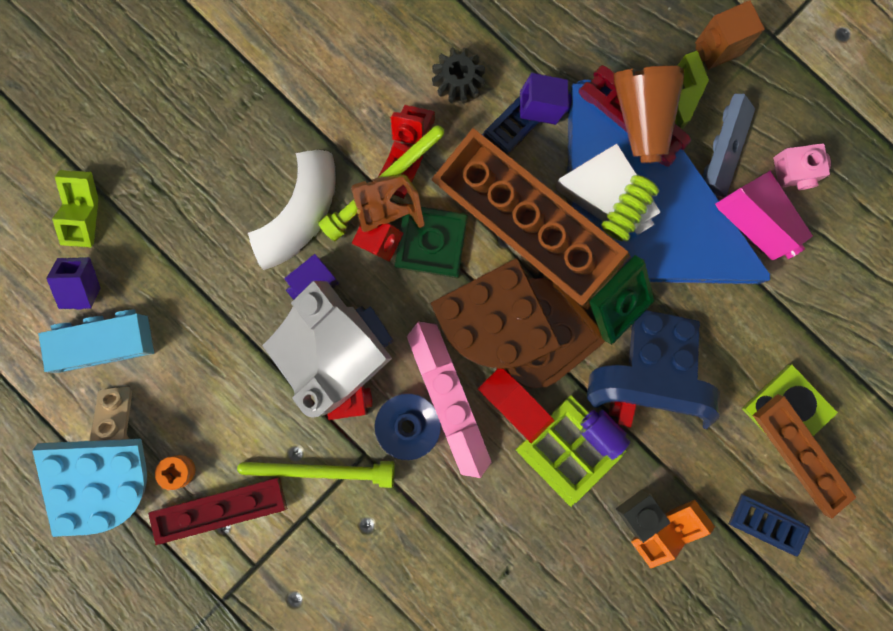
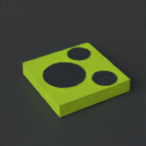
[741,365,838,436]

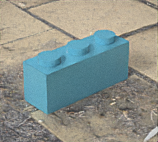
[38,310,154,373]

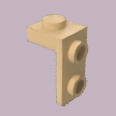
[90,387,132,441]

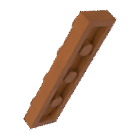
[752,394,856,519]

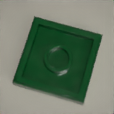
[394,207,468,278]
[589,255,654,345]

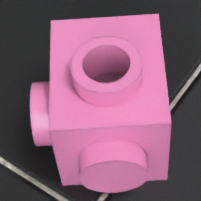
[773,143,831,190]

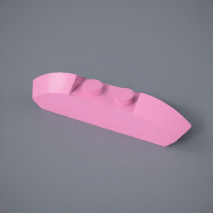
[407,321,492,478]

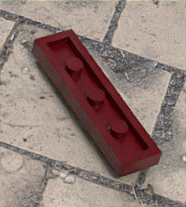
[148,477,288,545]

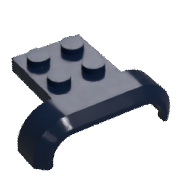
[587,310,720,429]

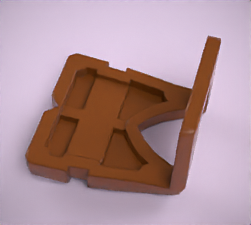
[351,174,424,232]

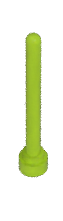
[318,125,445,242]
[237,461,395,488]

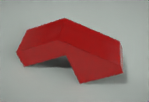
[478,369,555,444]

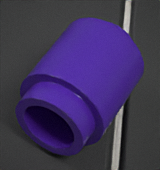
[580,410,630,460]

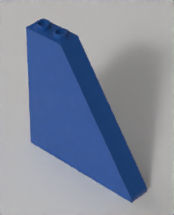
[567,80,770,284]

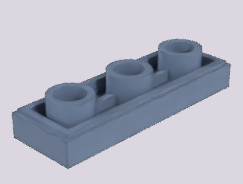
[703,94,755,197]

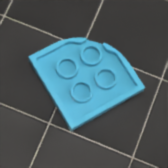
[32,439,147,537]

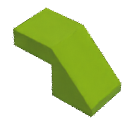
[675,51,709,129]
[52,170,99,247]

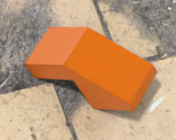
[631,500,715,568]

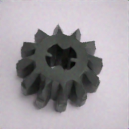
[432,47,485,104]

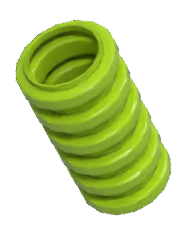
[601,175,659,242]

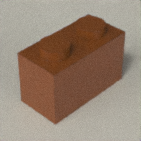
[695,0,765,70]

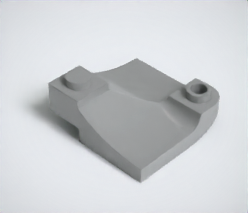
[262,281,392,417]

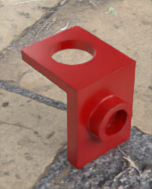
[352,223,404,262]

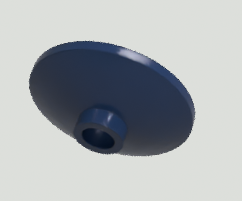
[375,394,441,460]

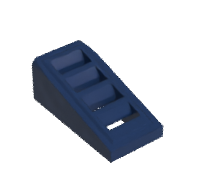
[482,96,539,155]
[728,494,810,557]

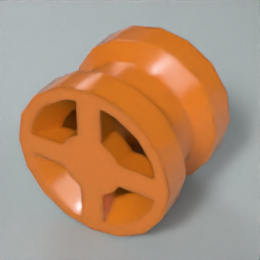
[155,455,196,490]

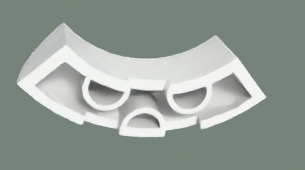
[248,150,336,270]

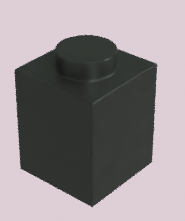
[616,490,671,543]

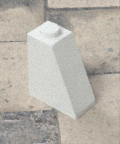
[555,144,660,235]

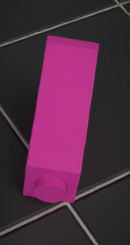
[715,171,813,260]

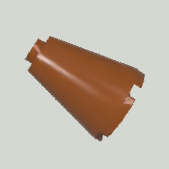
[614,66,685,163]

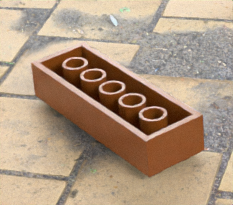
[431,128,631,310]

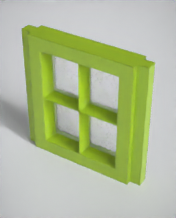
[515,395,627,507]

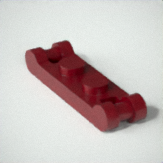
[579,65,691,167]

